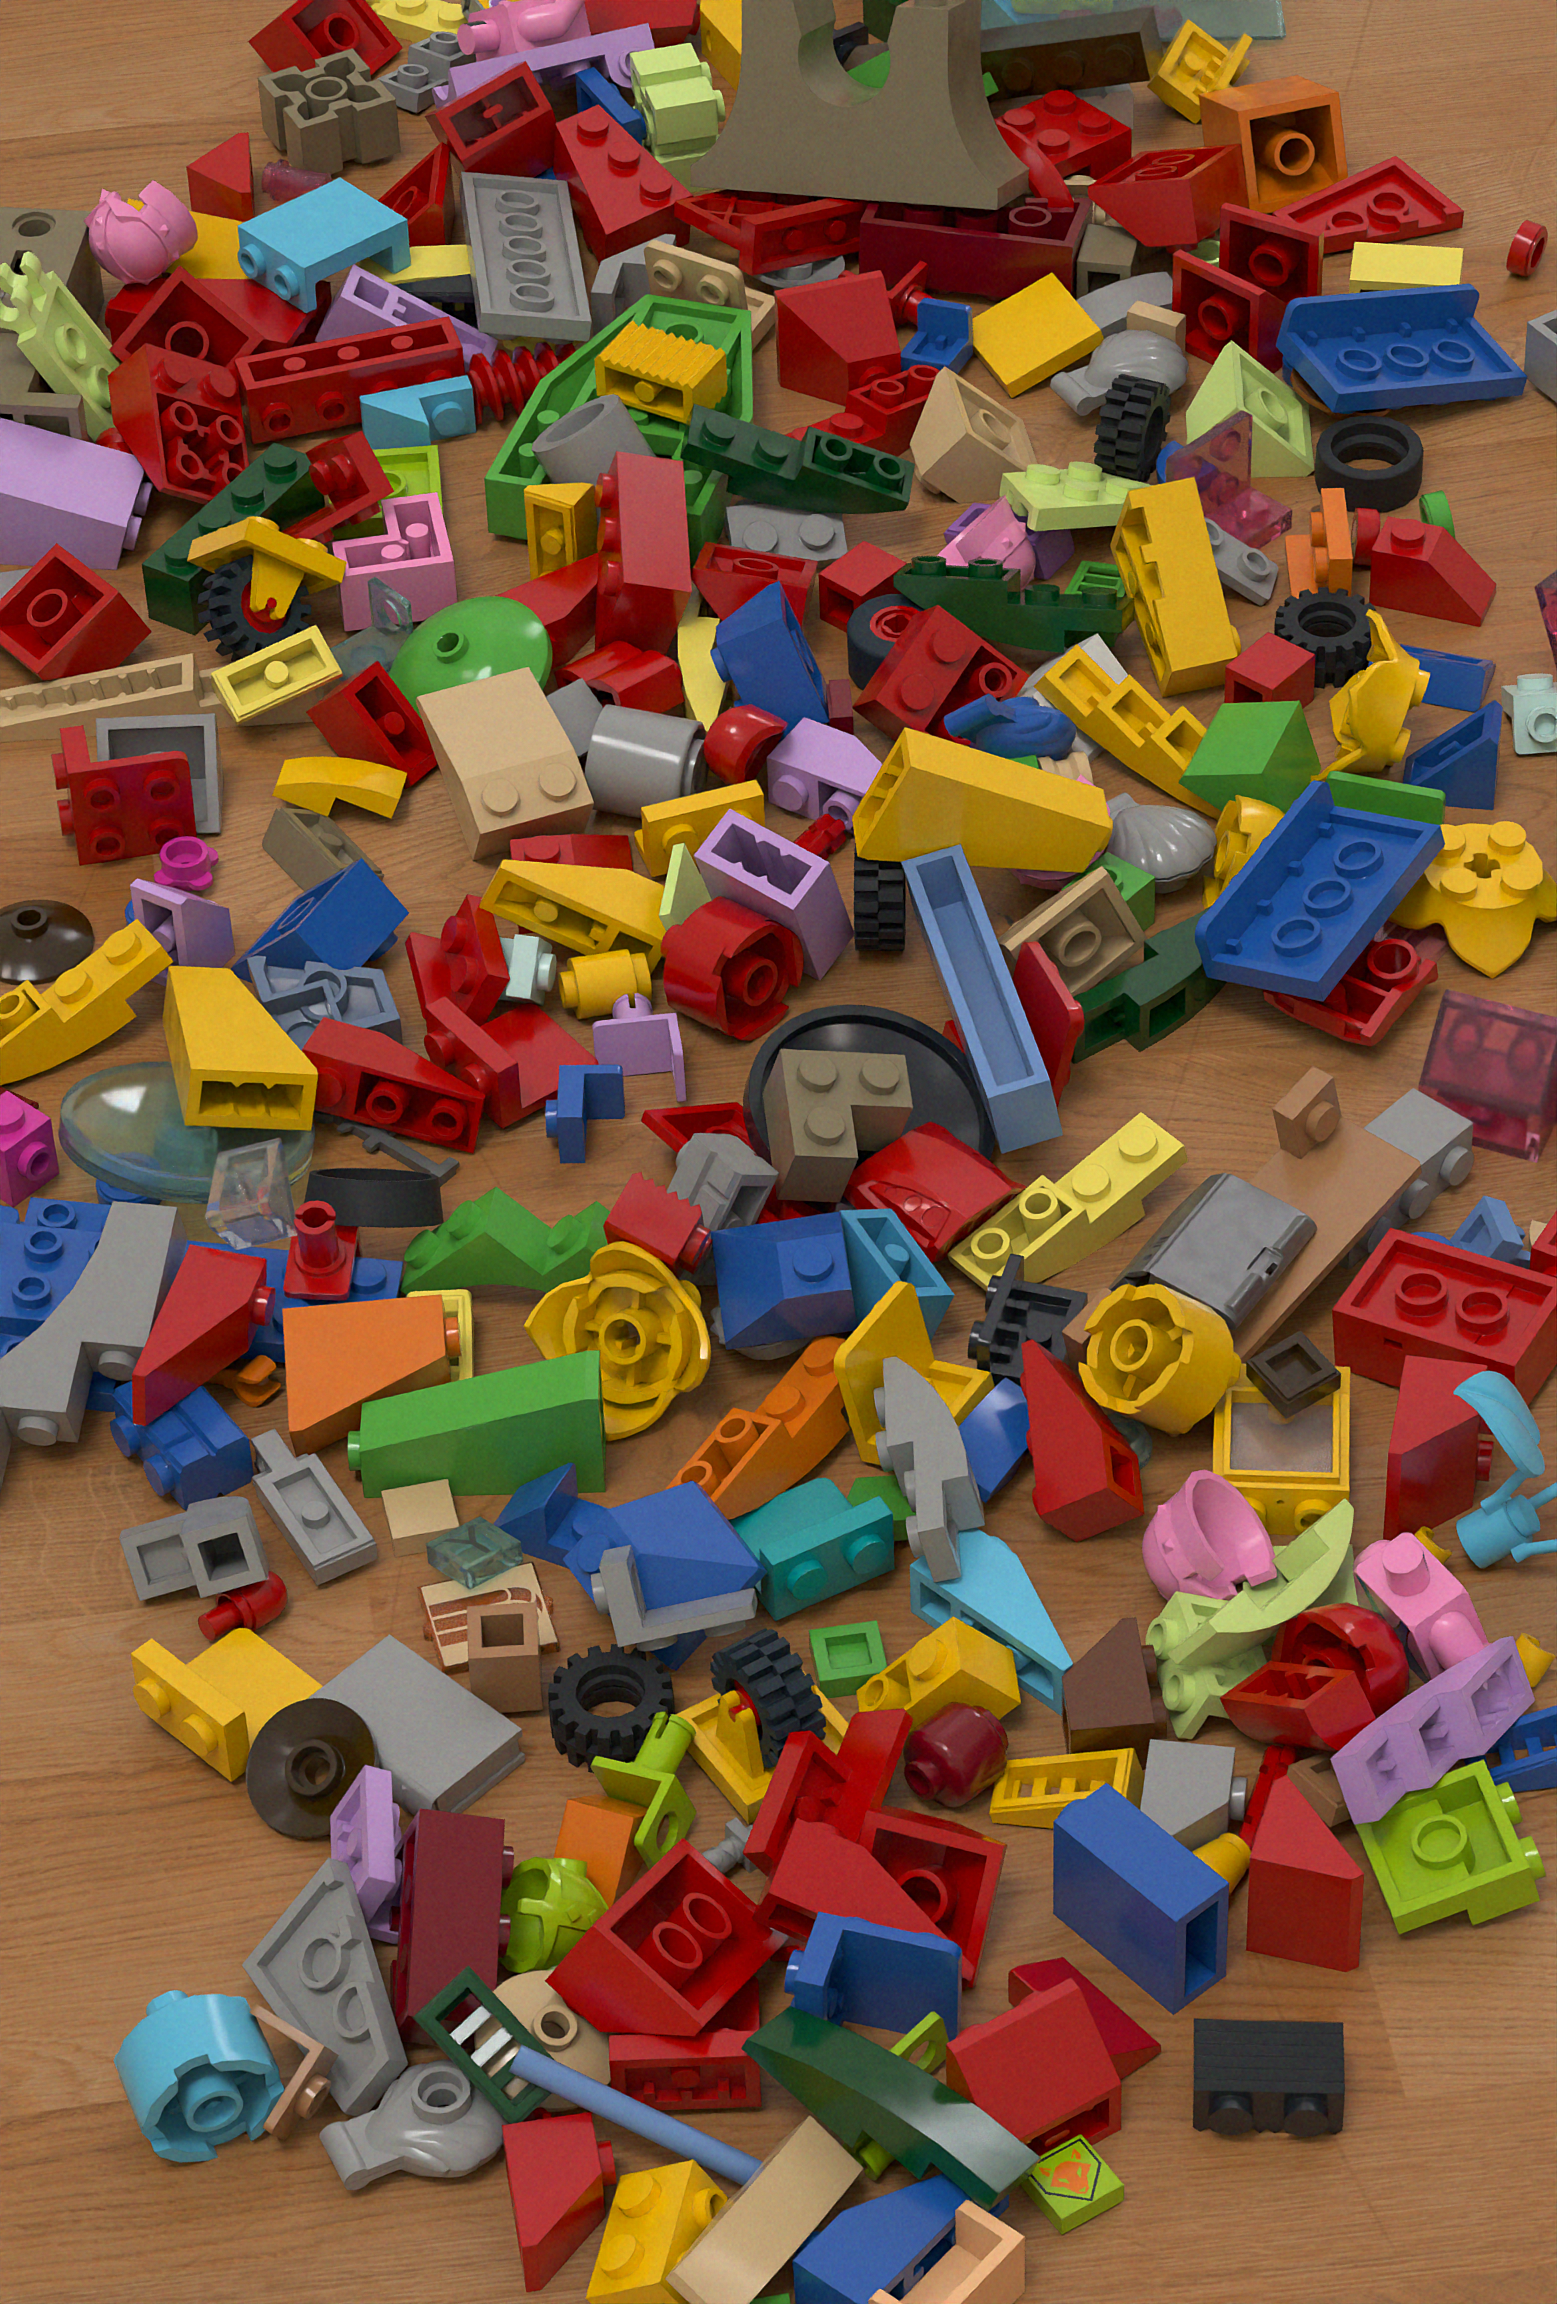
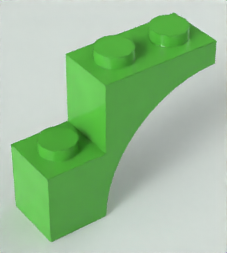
[400,1187,611,1295]

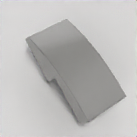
[377,31,477,113]
[1076,272,1173,339]

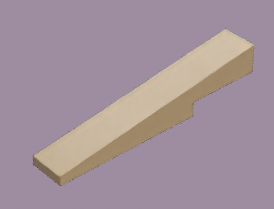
[0,653,324,743]

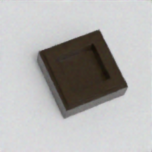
[1246,1331,1341,1419]

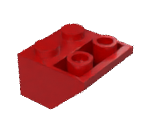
[425,61,557,178]
[852,605,1030,747]
[946,1978,1122,2157]

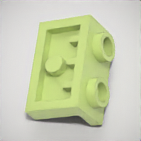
[1145,1591,1267,1740]

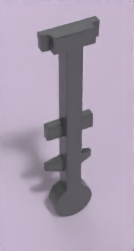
[313,1110,460,1187]

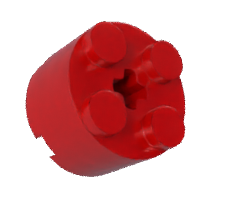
[660,896,804,1041]

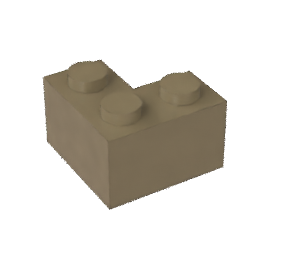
[762,1049,913,1202]

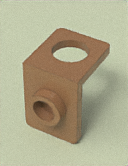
[249,2003,339,2141]

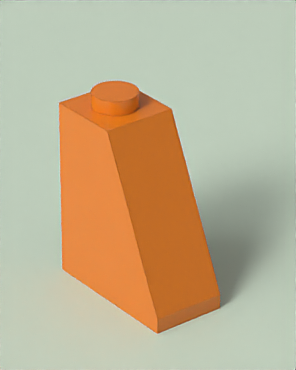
[282,1294,462,1457]

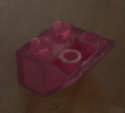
[1418,989,1557,1163]

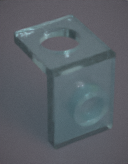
[330,577,413,681]

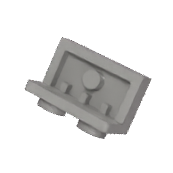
[724,499,848,569]

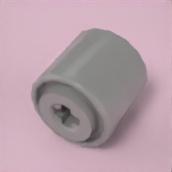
[531,394,656,525]
[585,705,709,819]

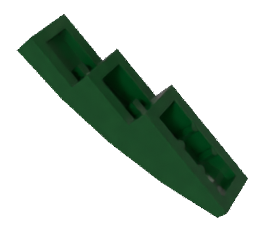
[741,2006,1041,2212]

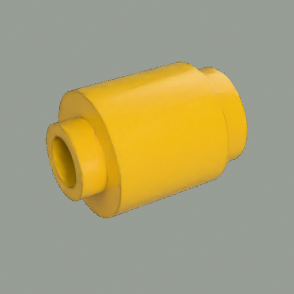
[558,949,652,1019]

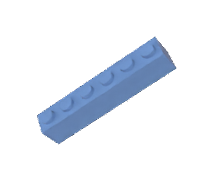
[901,844,1063,1154]

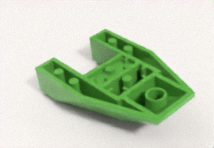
[484,294,753,568]

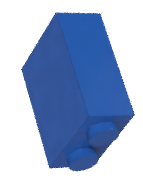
[1053,1783,1229,2015]

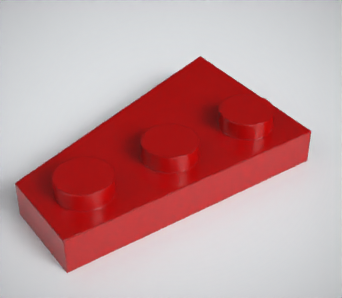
[1272,156,1464,254]

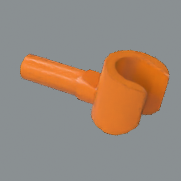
[206,1355,282,1407]

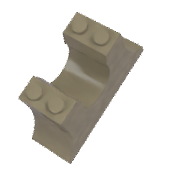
[691,0,1029,210]

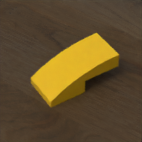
[272,756,407,819]

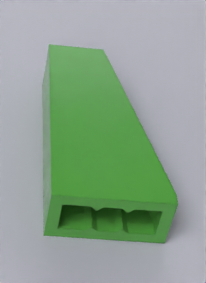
[348,1350,606,1498]

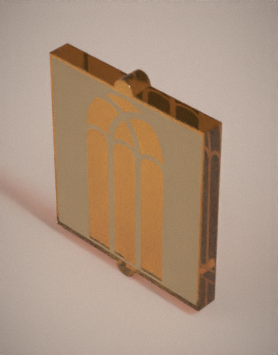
[417,1561,560,1676]

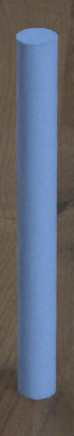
[509,2045,763,2186]

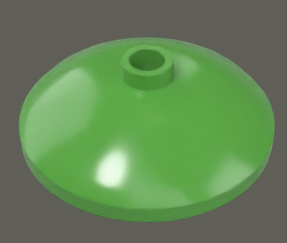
[389,596,552,719]

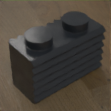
[1193,2019,1345,2137]

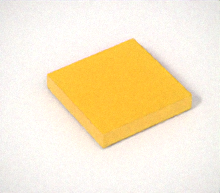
[973,273,1104,398]

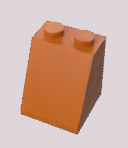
[1198,75,1348,214]

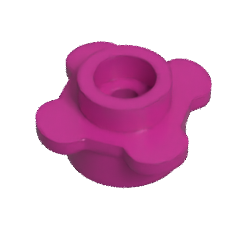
[154,836,219,891]

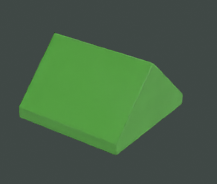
[1178,701,1322,814]

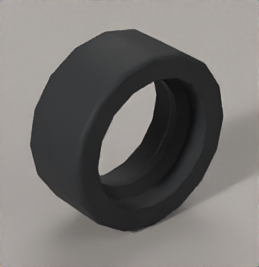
[1315,415,1424,513]

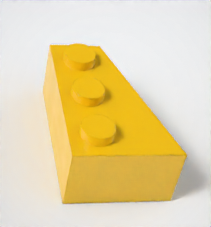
[1110,477,1241,698]

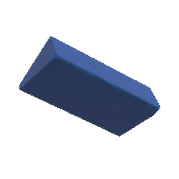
[1368,643,1496,712]

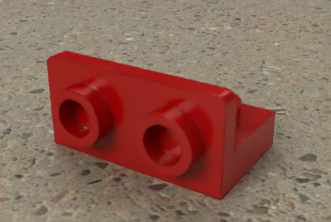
[405,894,510,1027]

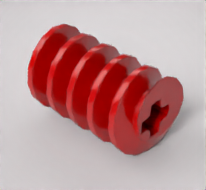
[466,342,576,424]

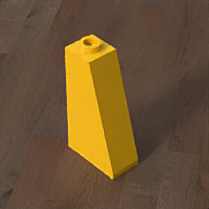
[852,727,1113,873]
[162,966,318,1131]

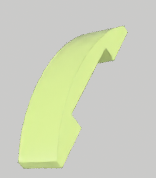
[1168,1498,1354,1666]

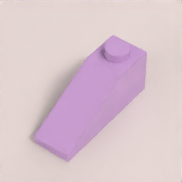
[315,264,498,375]

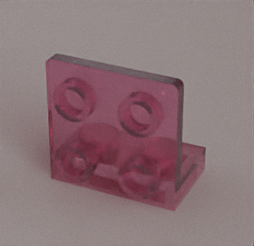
[1165,410,1292,550]

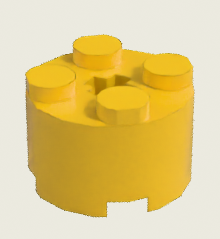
[1079,1283,1241,1434]

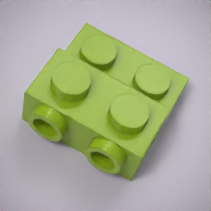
[1354,1759,1546,1934]

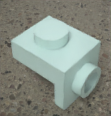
[1501,674,1557,754]
[499,934,556,1006]

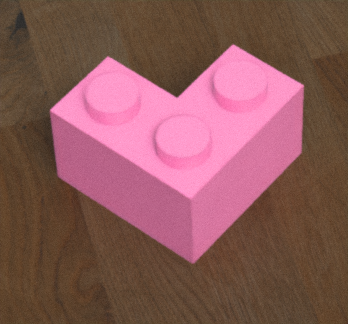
[332,492,457,631]

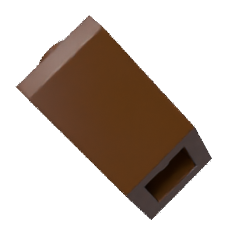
[1062,1617,1167,1770]

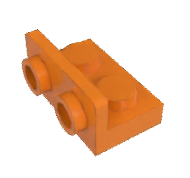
[1285,488,1353,599]

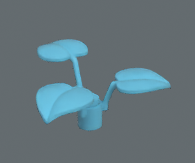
[1453,1371,1557,1568]

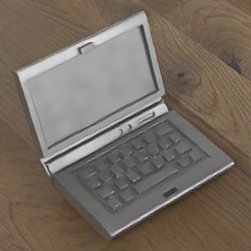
[1108,1173,1317,1330]

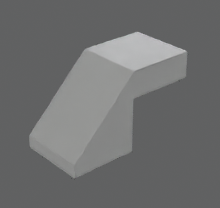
[591,234,676,337]

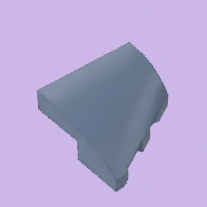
[247,956,403,1051]

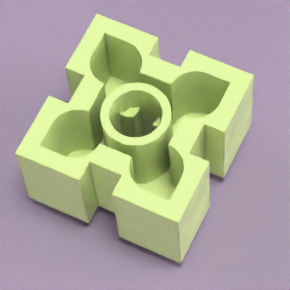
[630,43,726,193]

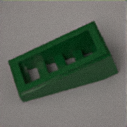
[412,1966,554,2124]

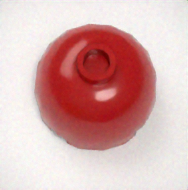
[1272,1602,1409,1719]

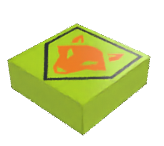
[1020,2134,1124,2235]

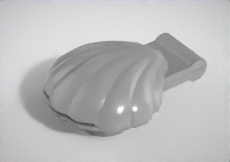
[1050,330,1189,416]
[1106,792,1217,893]
[319,2059,509,2190]

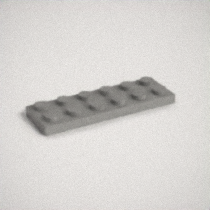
[459,172,592,345]

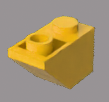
[856,1616,1021,1732]

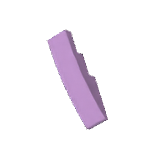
[1330,1636,1535,1825]

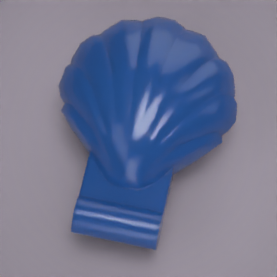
[944,694,1077,761]

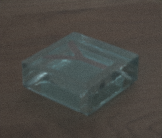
[426,1516,523,1589]

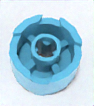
[114,1990,285,2163]

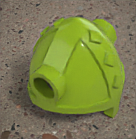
[498,1856,609,1974]

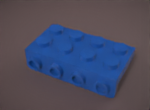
[1276,284,1528,414]
[1195,780,1445,1001]

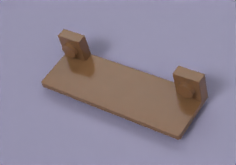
[1062,1065,1422,1437]

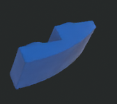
[958,1377,1030,1503]

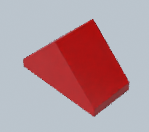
[186,132,255,222]

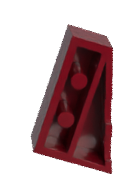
[389,1808,514,2050]

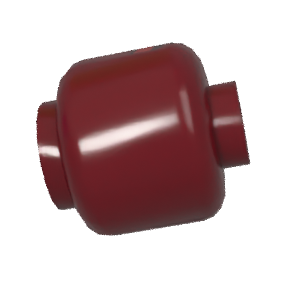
[903,1702,1009,1808]

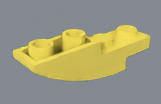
[947,1112,1188,1291]

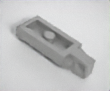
[251,1429,378,1586]

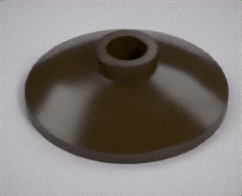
[0,900,94,986]
[246,1698,379,1838]

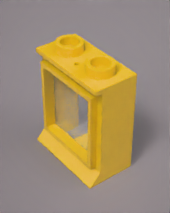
[1213,1364,1350,1535]

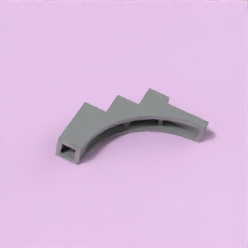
[0,1201,188,1491]

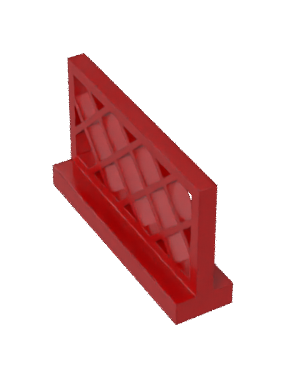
[674,189,870,276]

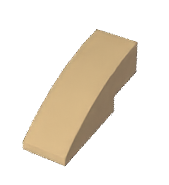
[665,2115,864,2304]

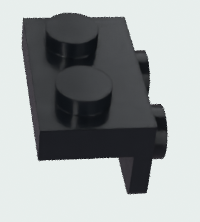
[968,1254,1088,1387]

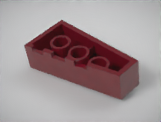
[859,198,1093,301]

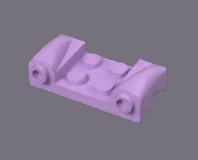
[432,23,655,109]

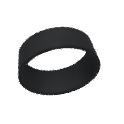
[304,1168,444,1228]

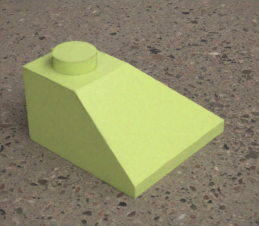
[1186,341,1314,478]

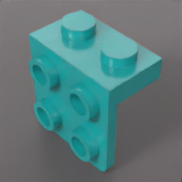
[728,1478,895,1621]

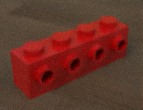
[234,316,465,444]

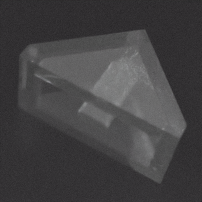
[205,1138,297,1250]

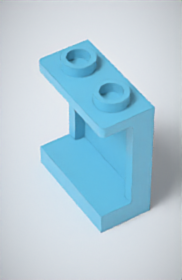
[238,178,411,313]

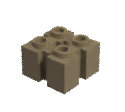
[257,49,400,182]

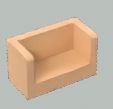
[868,2200,1025,2304]

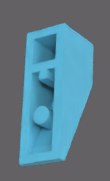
[910,1527,1073,1716]

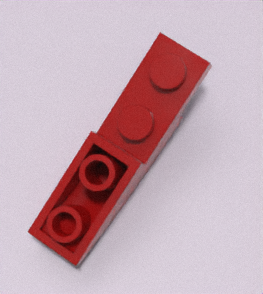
[785,365,940,457]

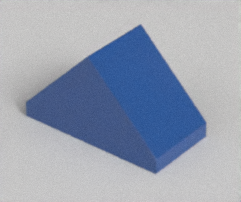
[1402,700,1503,810]

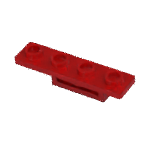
[742,1708,913,1962]

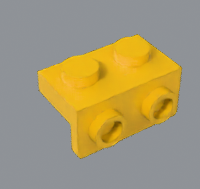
[1146,19,1253,125]
[634,780,765,877]
[585,2159,729,2304]

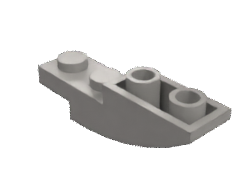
[874,1356,985,1583]

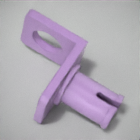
[592,993,687,1103]

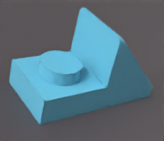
[359,375,476,450]

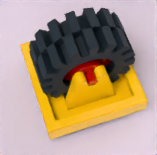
[187,516,347,662]
[675,1628,849,1824]

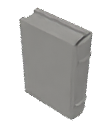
[308,1634,525,1816]

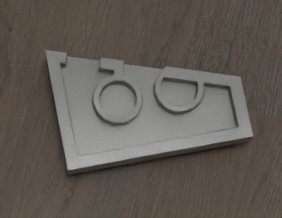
[242,1858,408,2117]

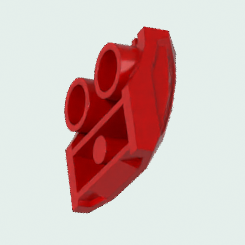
[1263,938,1439,1047]
[843,1121,1027,1264]

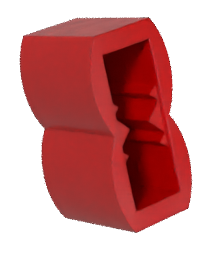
[554,641,685,714]

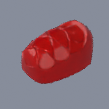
[703,704,789,786]

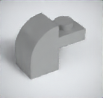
[119,1496,270,1601]

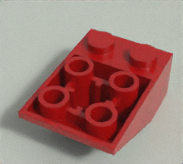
[107,343,249,505]

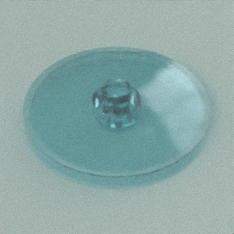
[58,1061,315,1204]

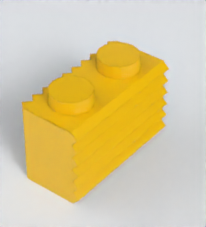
[594,321,727,424]

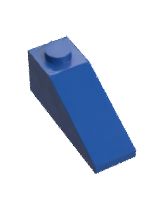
[792,2173,1009,2304]

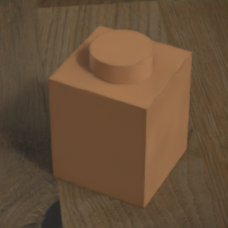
[467,1602,543,1713]

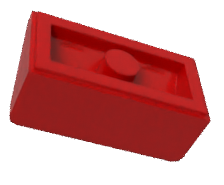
[1008,1957,1161,2081]

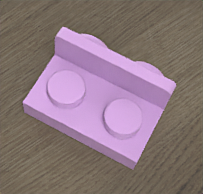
[330,1765,402,1944]

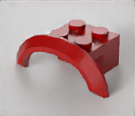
[994,90,1132,208]

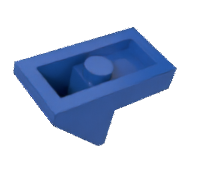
[488,1462,609,1569]

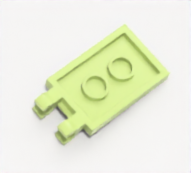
[0,251,123,442]

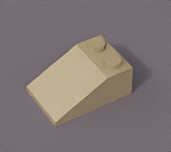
[416,667,594,861]

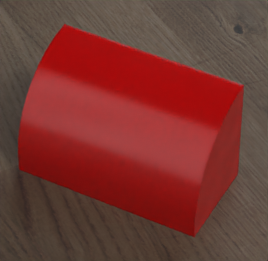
[1220,1661,1376,1753]

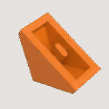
[553,1794,664,1908]

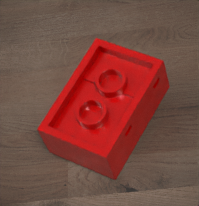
[1332,1227,1557,1406]

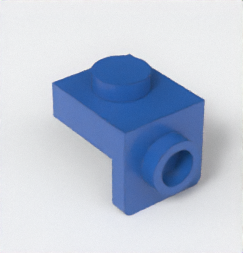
[901,298,973,374]
[545,1064,625,1164]

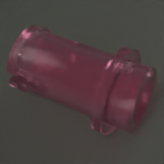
[261,159,332,201]

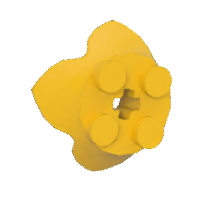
[1310,609,1430,783]
[1387,821,1557,979]
[523,1241,711,1442]

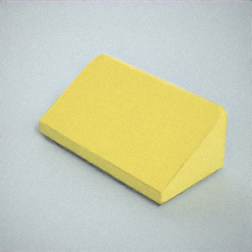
[211,625,343,725]

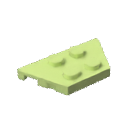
[999,462,1153,531]

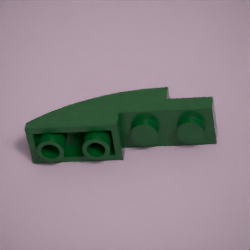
[680,404,915,514]
[894,556,1134,653]
[1071,906,1227,1064]

